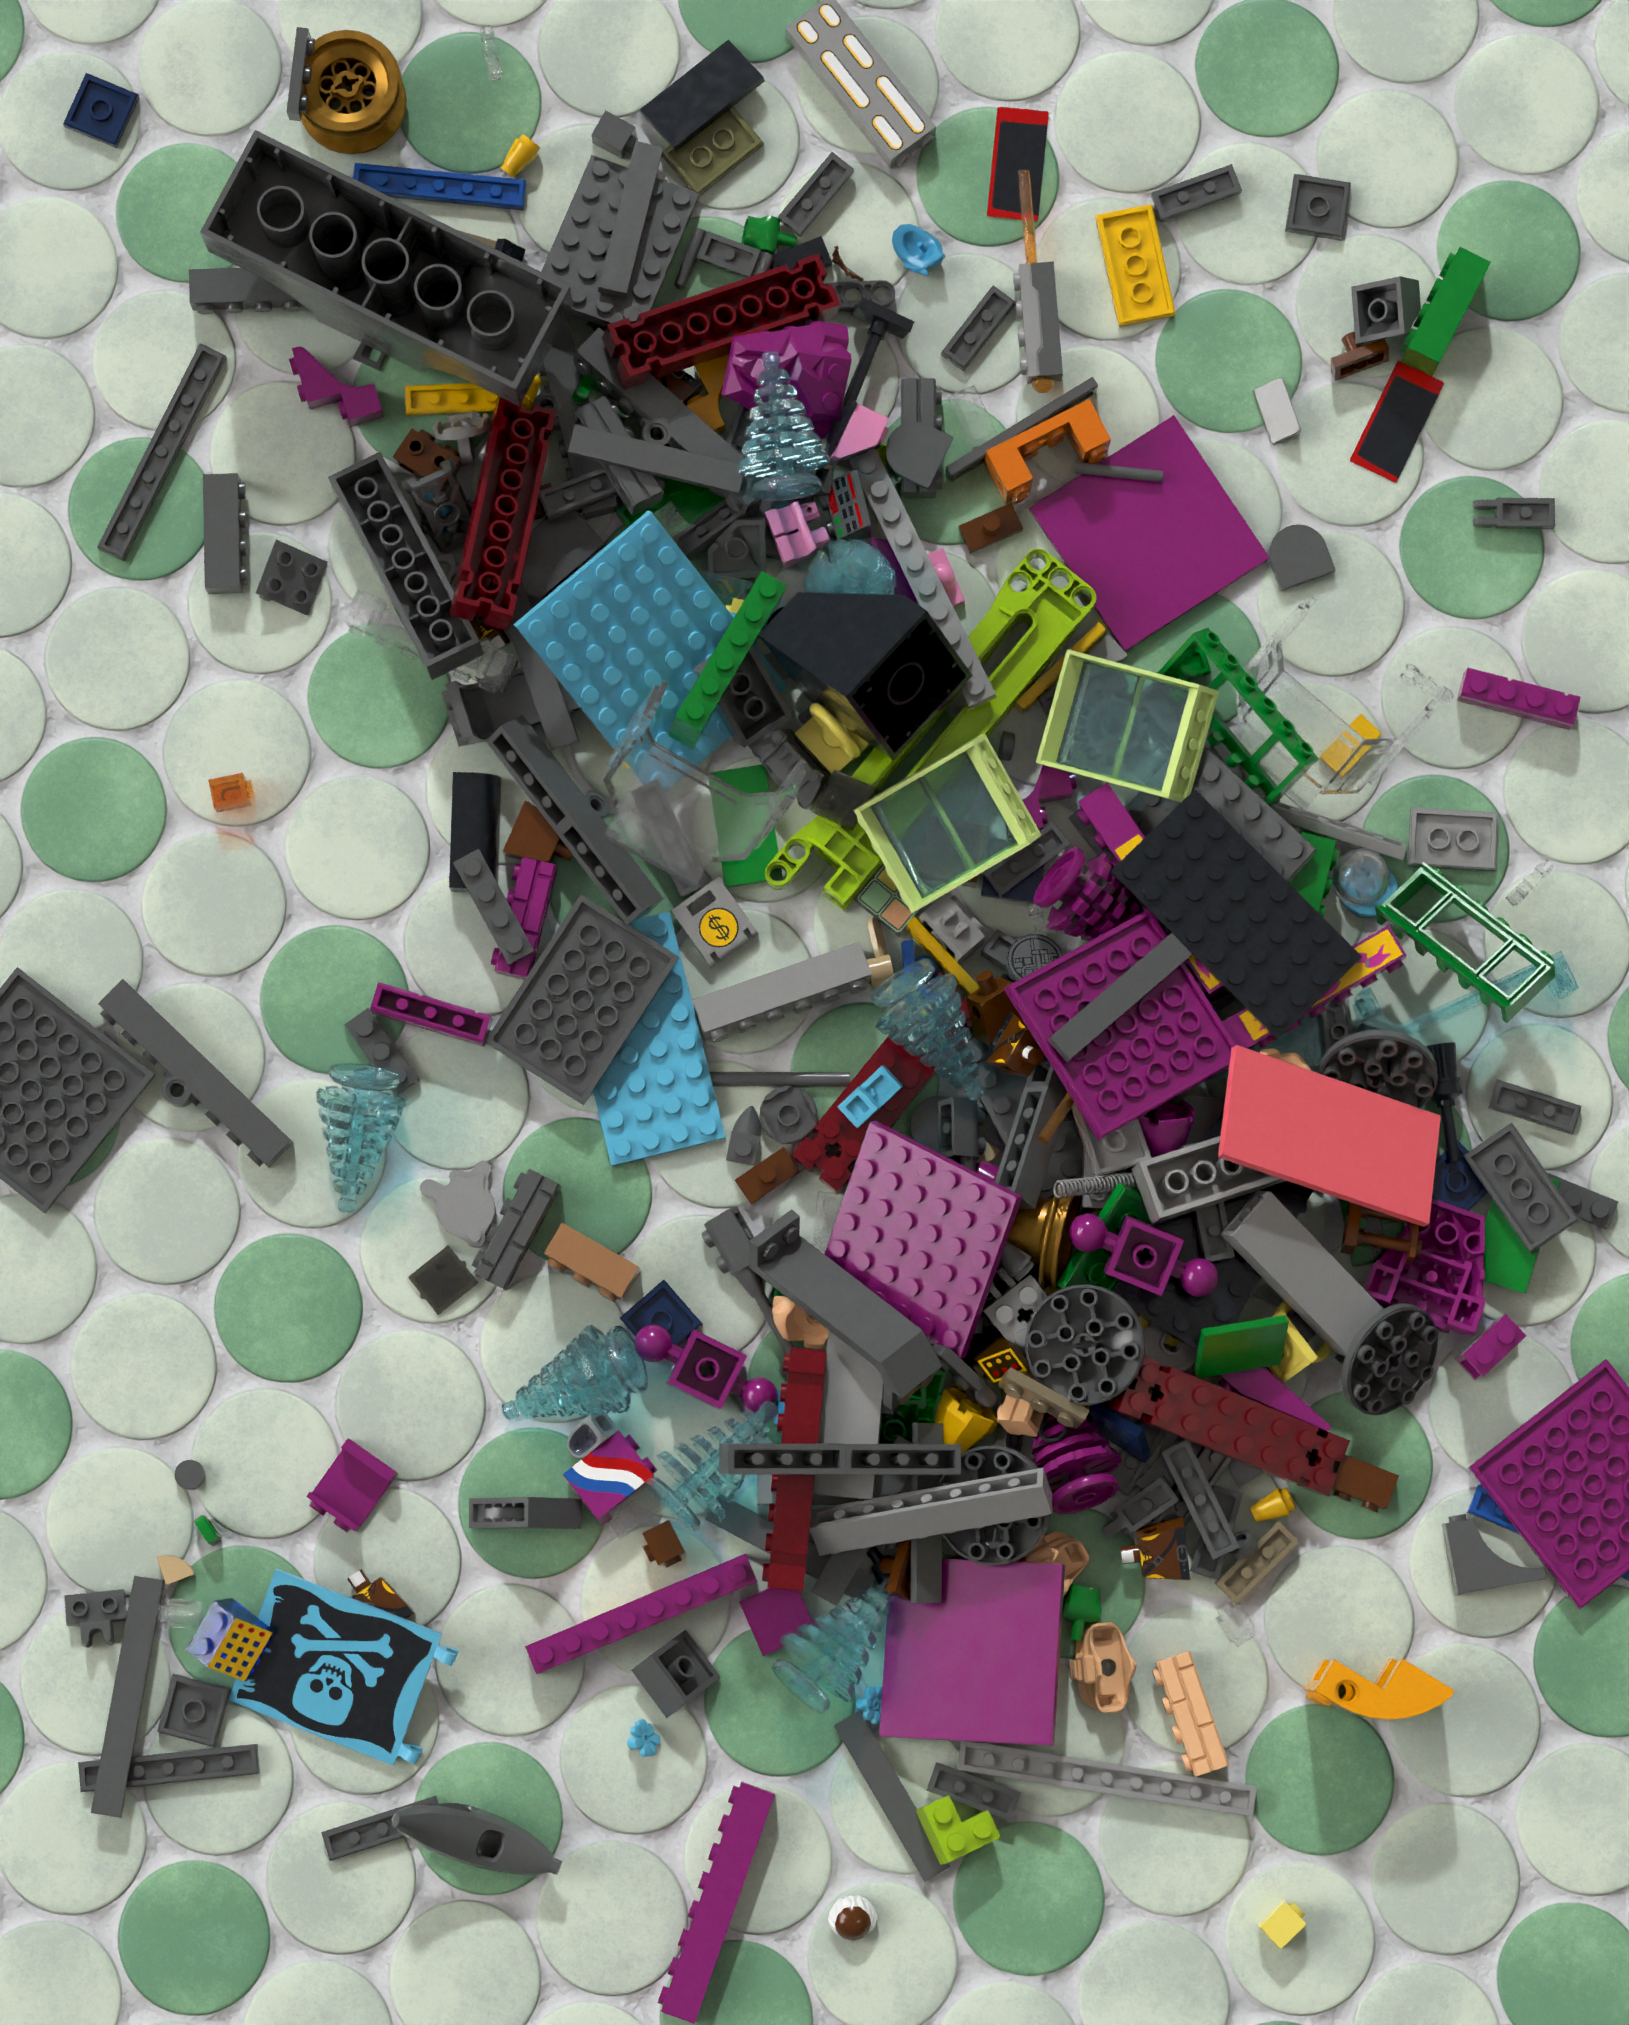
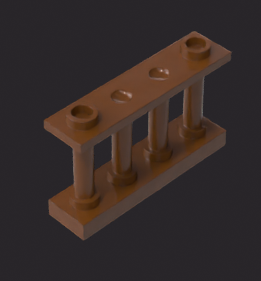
[1340,1201,1422,1266]

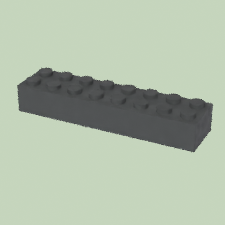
[328,452,484,680]

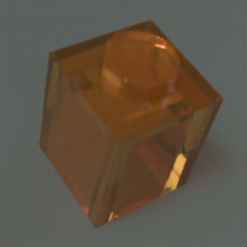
[208,773,255,813]

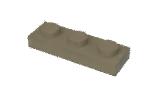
[998,1367,1089,1429]
[1215,1521,1299,1605]

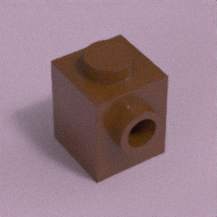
[642,1520,685,1568]

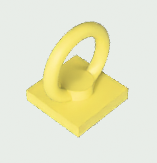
[794,703,870,777]
[1268,1301,1332,1383]

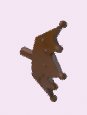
[832,246,864,281]

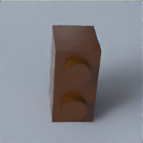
[1332,1455,1399,1513]

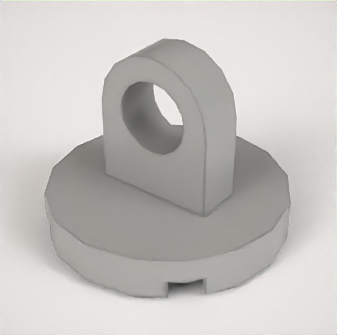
[433,412,491,466]

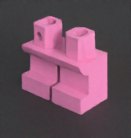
[765,501,830,568]

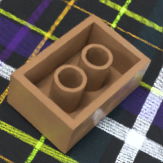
[544,1223,641,1303]

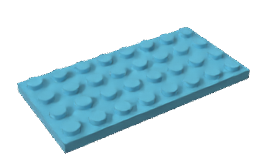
[593,911,726,1167]

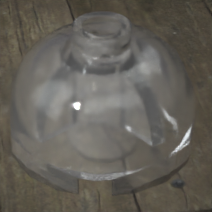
[1332,848,1390,907]

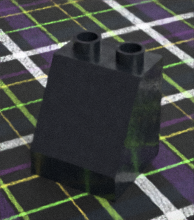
[758,592,973,760]

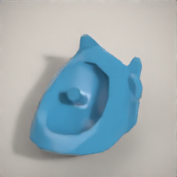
[892,224,945,276]

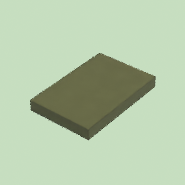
[662,107,764,197]

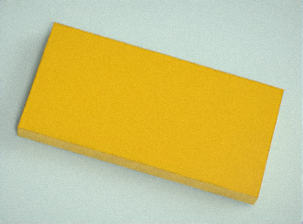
[1095,204,1176,327]

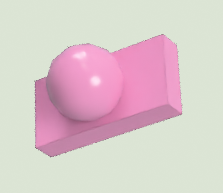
[927,548,965,607]

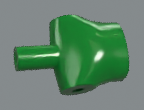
[741,216,797,255]
[1062,1584,1101,1641]

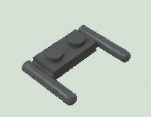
[674,228,775,289]

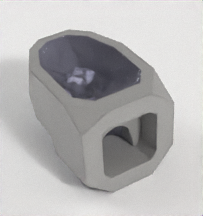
[567,1410,617,1458]

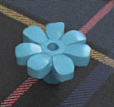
[856,1686,882,1724]
[627,1719,660,1758]

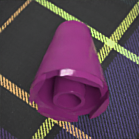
[1139,1100,1195,1158]

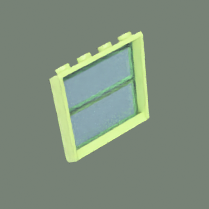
[1036,649,1219,803]
[854,733,1041,913]

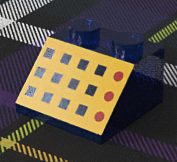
[186,1598,275,1682]

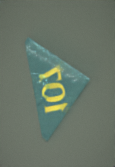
[700,570,753,605]

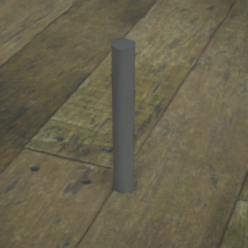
[1075,462,1163,482]

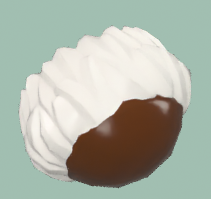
[828,1895,878,1941]

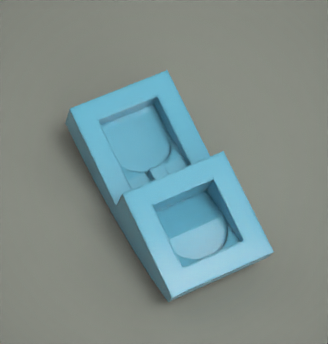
[837,1065,904,1128]

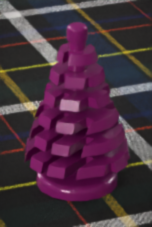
[1033,847,1140,942]
[1032,1415,1122,1514]

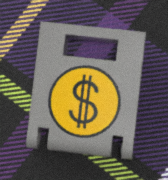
[670,877,758,968]

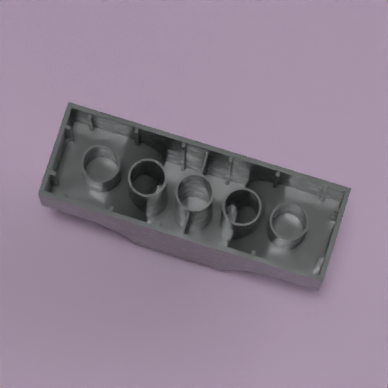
[200,130,573,407]

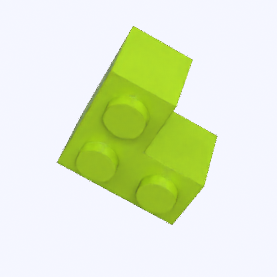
[915,1795,1001,1865]

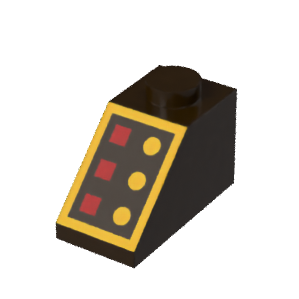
[967,1332,1030,1383]

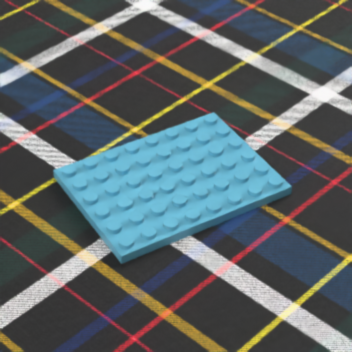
[513,510,788,793]

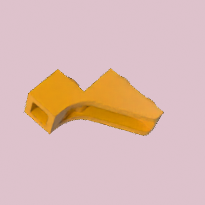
[686,354,729,434]

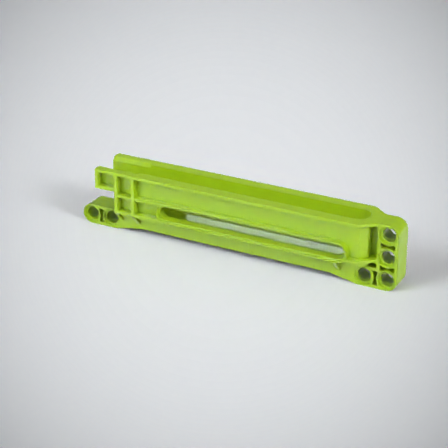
[765,548,1096,912]

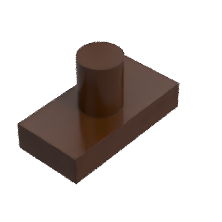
[1331,332,1389,381]
[958,503,1023,554]
[735,1147,800,1205]
[879,1540,911,1601]

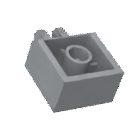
[919,893,985,965]
[983,1265,1049,1355]

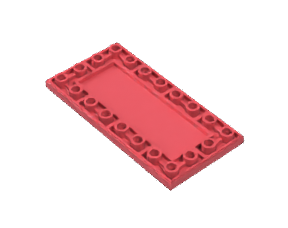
[1218,1045,1441,1227]

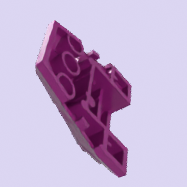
[722,321,852,439]
[1364,1198,1485,1335]

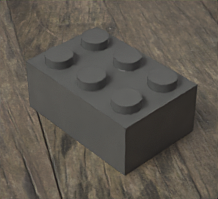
[693,646,793,748]

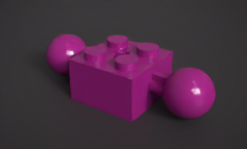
[1069,1214,1218,1297]
[634,1325,778,1415]

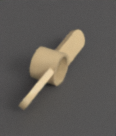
[867,917,903,1023]

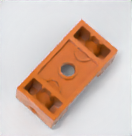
[984,399,1111,504]

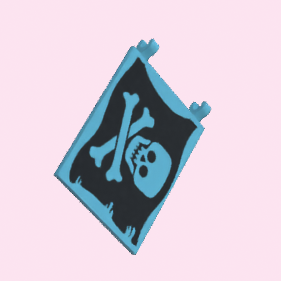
[228,1568,459,1765]

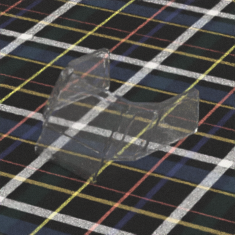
[1233,596,1437,810]
[603,680,806,888]

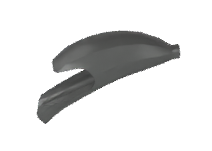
[391,1803,562,1875]

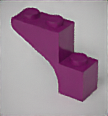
[289,346,384,427]
[1005,749,1077,838]

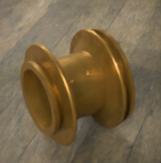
[301,30,407,155]
[994,1179,1080,1290]

